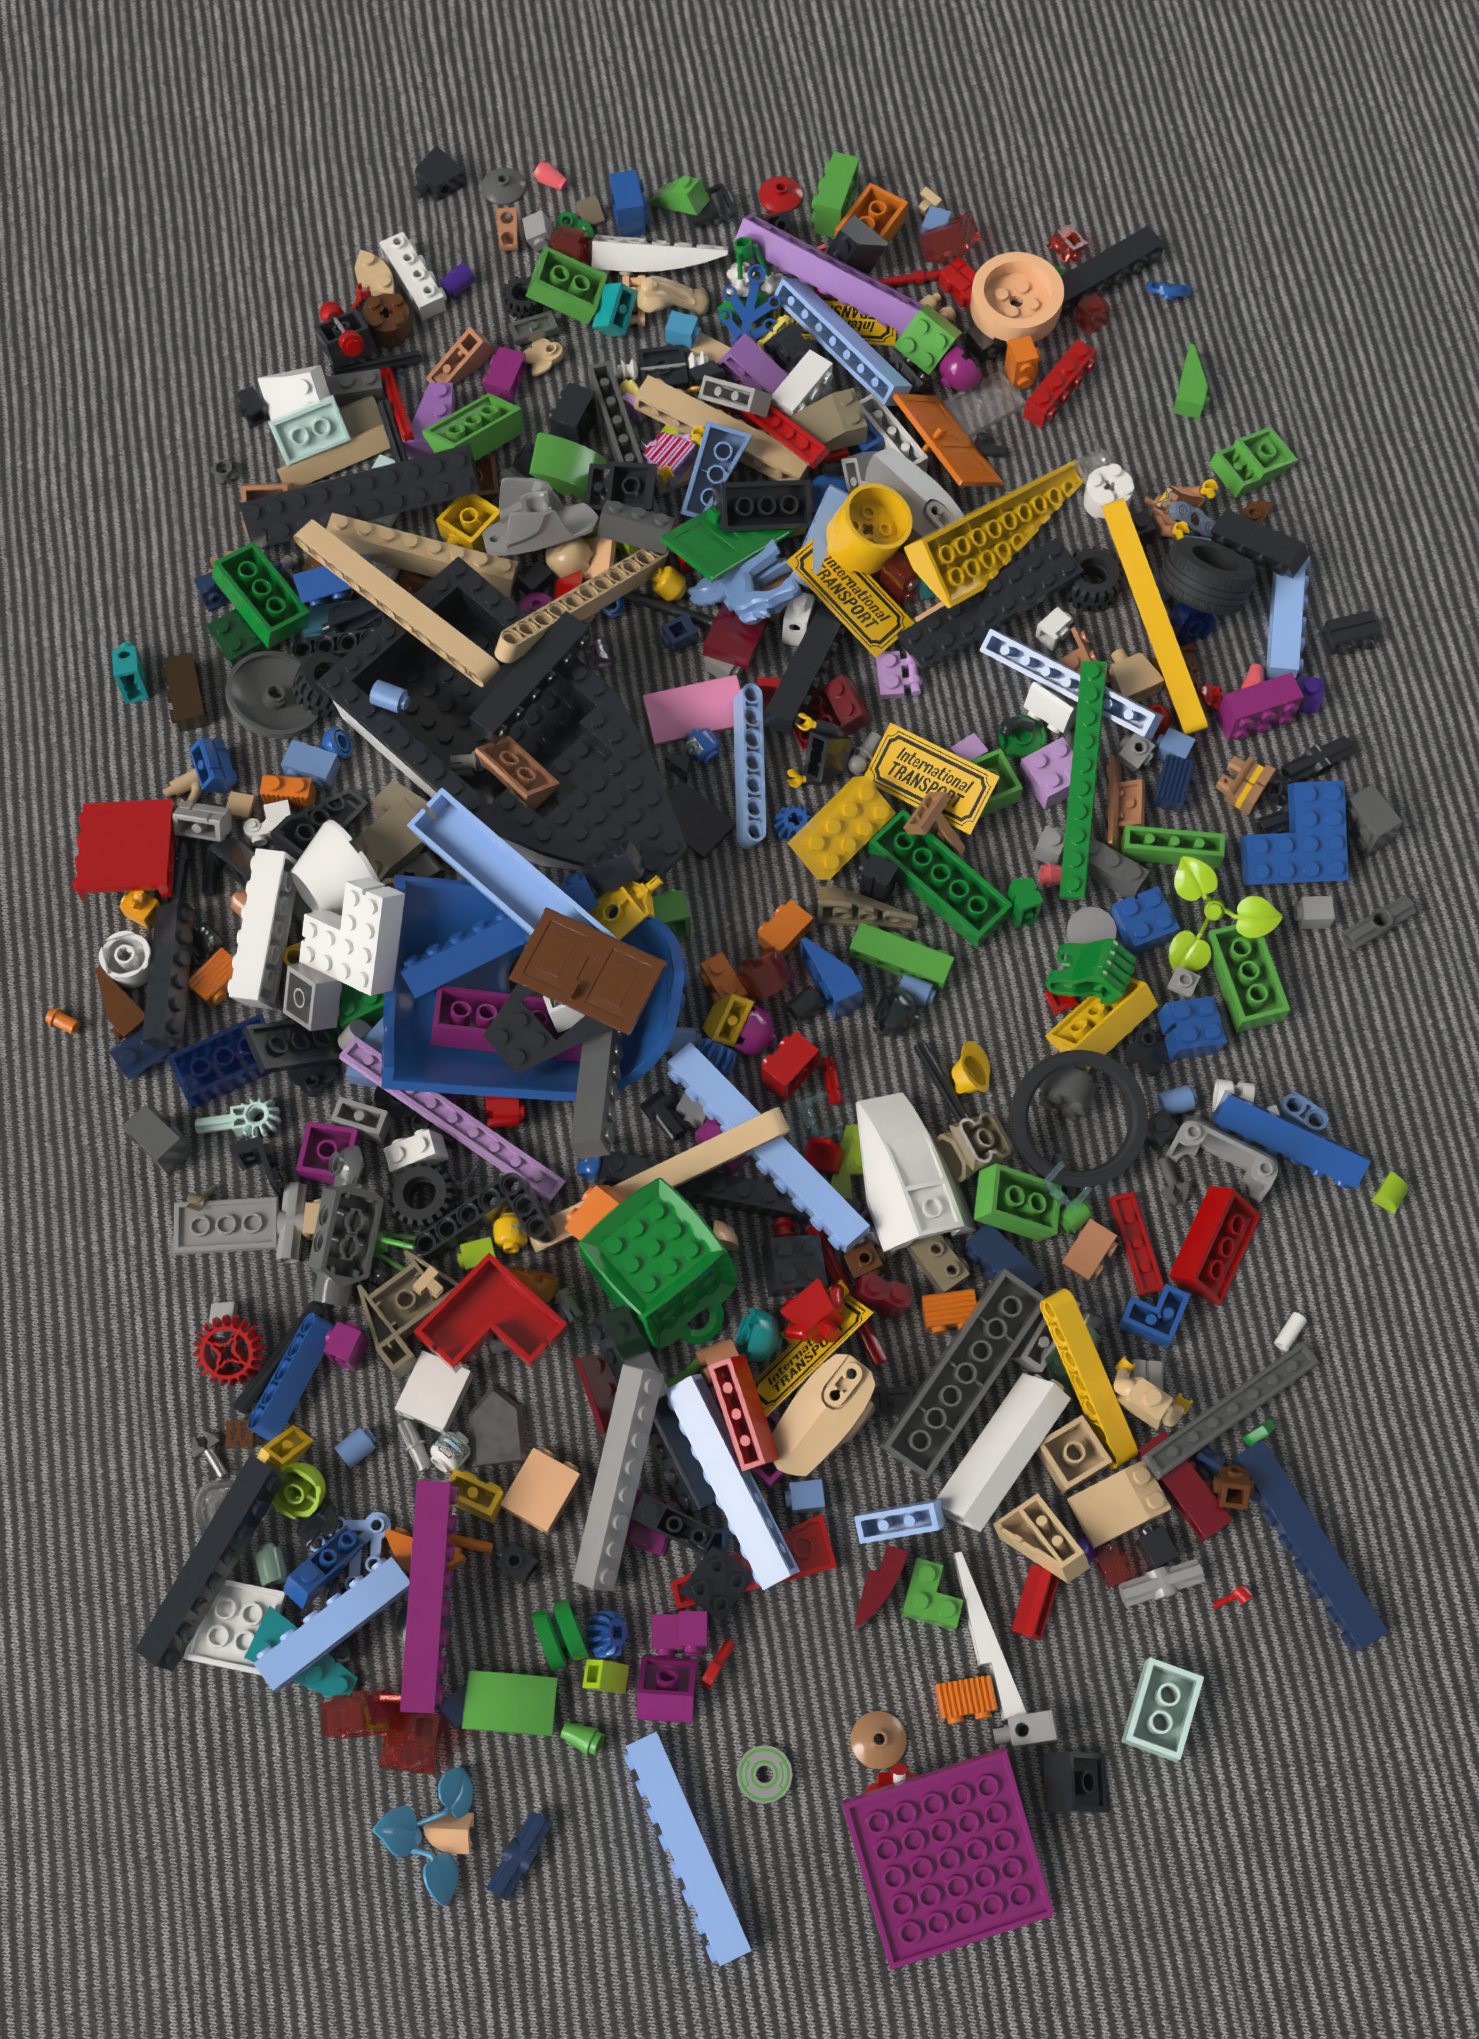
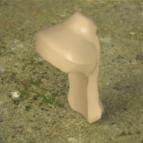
[635,276,710,315]

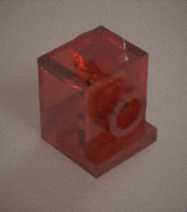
[1046,224,1087,263]
[1093,1543,1137,1590]

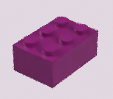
[1216,672,1304,742]

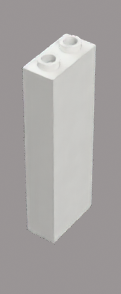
[936,1373,1071,1532]

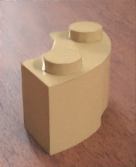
[354,250,396,296]

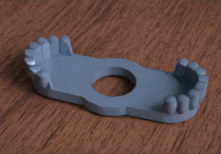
[1168,501,1216,538]

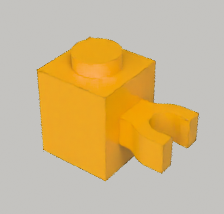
[119,891,161,930]

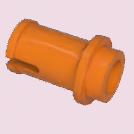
[45,1008,80,1035]

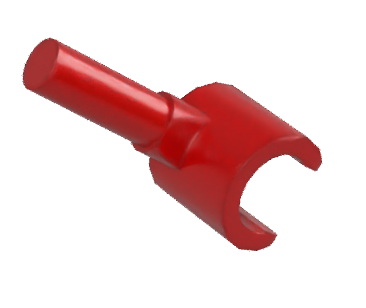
[350,283,370,311]
[1212,1586,1252,1609]

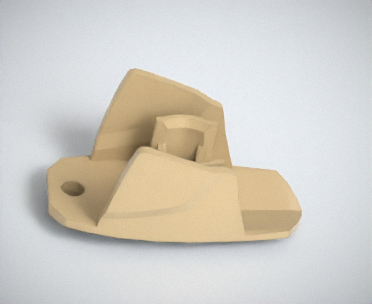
[772,1354,876,1476]

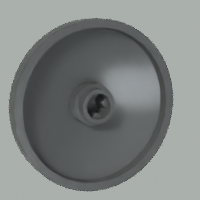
[225,651,320,739]

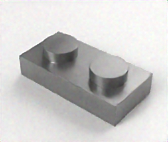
[508,310,559,346]

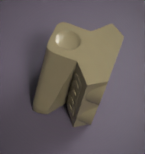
[935,1112,1013,1183]

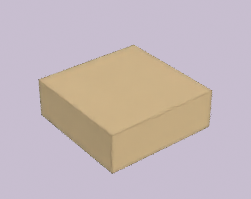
[226,791,256,820]

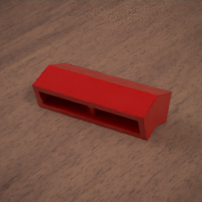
[1010,1564,1060,1641]

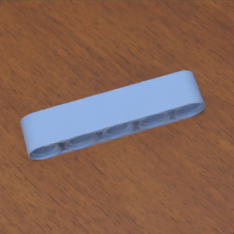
[789,484,849,588]

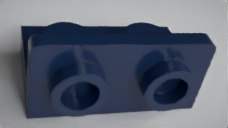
[108,1028,172,1080]

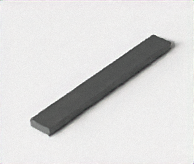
[1141,1342,1320,1480]

